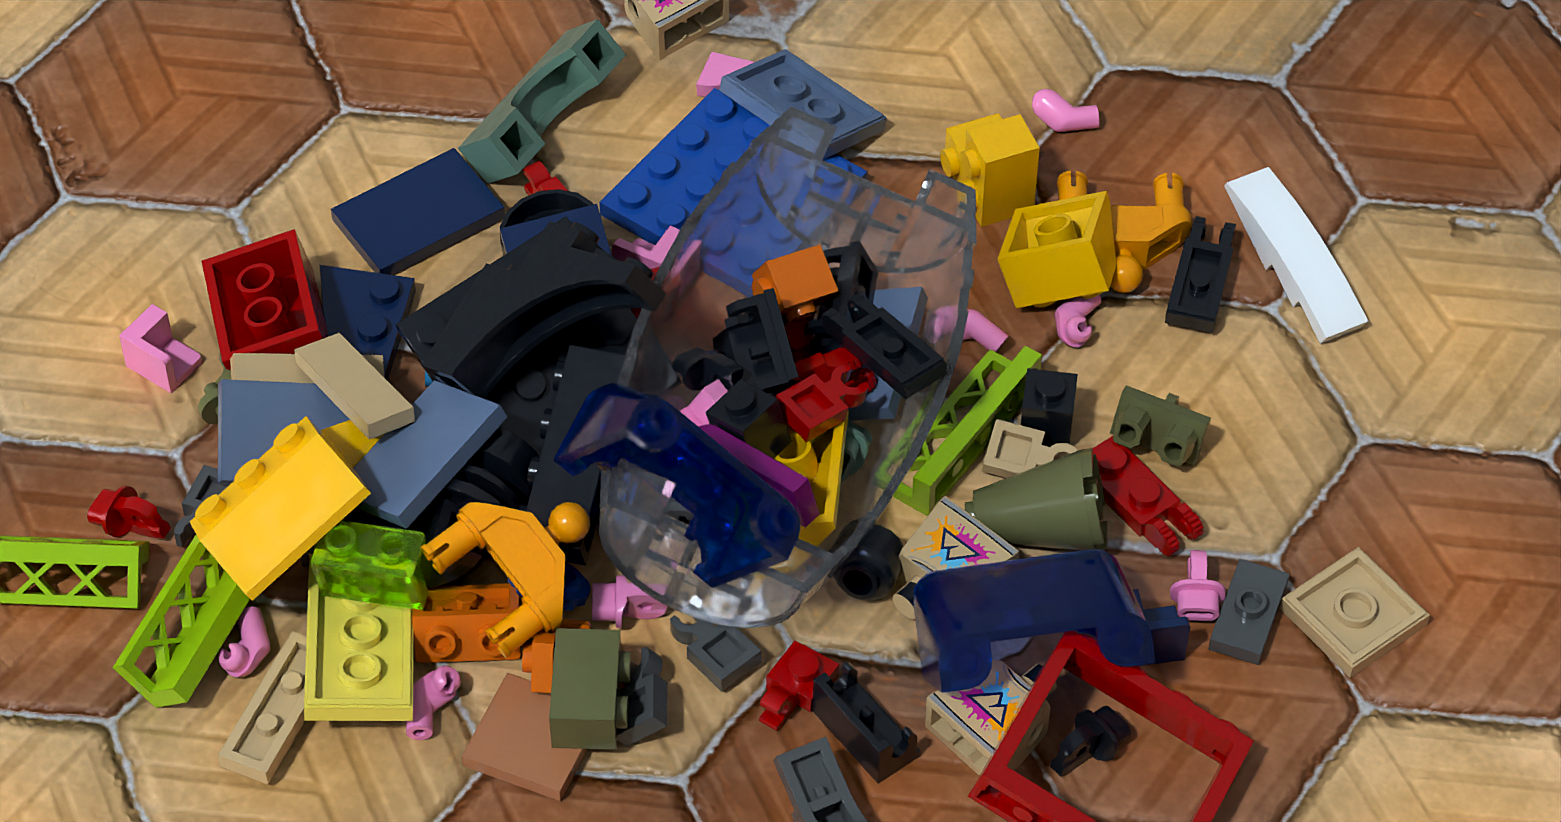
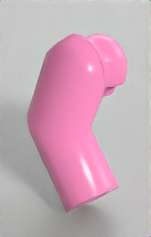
[1032,89,1099,132]
[1054,295,1101,347]
[932,309,1009,352]

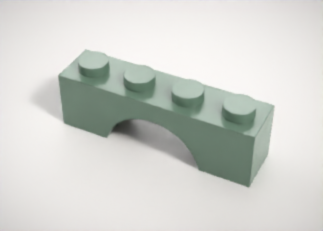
[458,19,626,184]

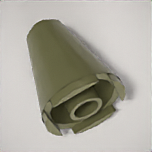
[965,448,1108,552]

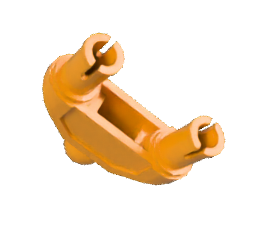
[1057,171,1192,293]
[420,502,590,658]

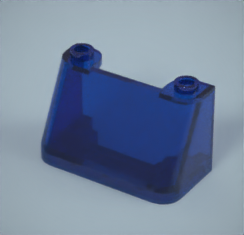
[553,383,800,588]
[913,549,1155,693]

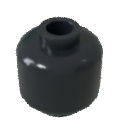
[831,523,904,601]

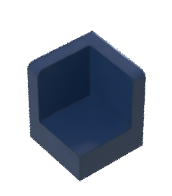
[1122,589,1190,666]

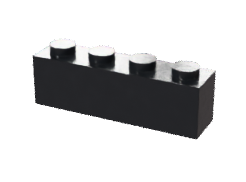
[518,345,635,566]

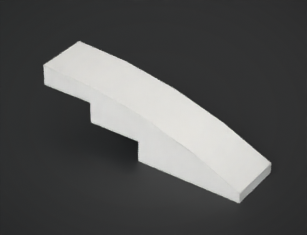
[1224,167,1368,344]

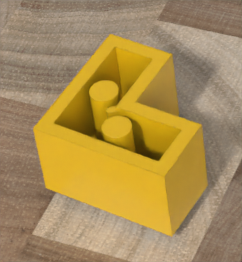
[940,113,1040,227]

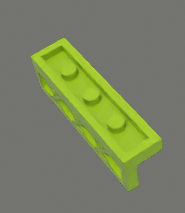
[878,345,1042,516]
[0,535,149,608]
[112,535,250,708]

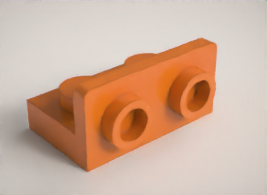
[412,583,521,663]

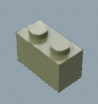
[549,628,631,750]

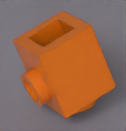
[752,244,838,323]

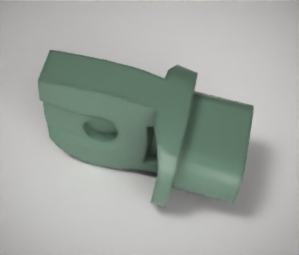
[841,417,872,482]

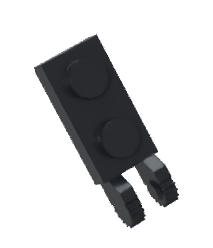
[1165,216,1236,333]
[821,293,947,399]

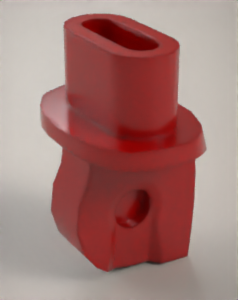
[87,485,171,539]

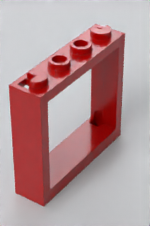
[967,627,1254,822]

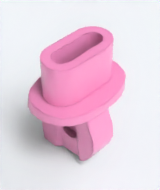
[1170,550,1226,621]
[592,575,670,628]

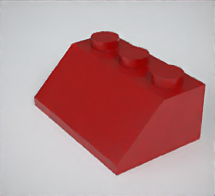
[201,229,329,370]

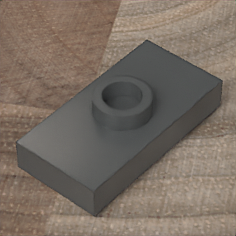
[1208,559,1290,665]

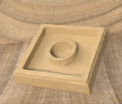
[1279,547,1430,678]

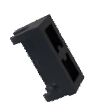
[804,241,878,355]
[724,288,800,397]
[813,662,921,784]

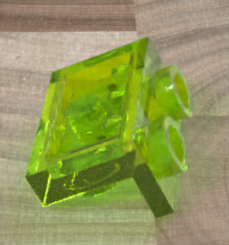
[310,521,428,610]

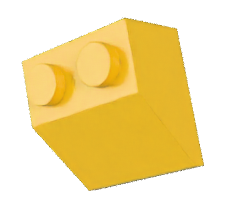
[997,191,1117,308]

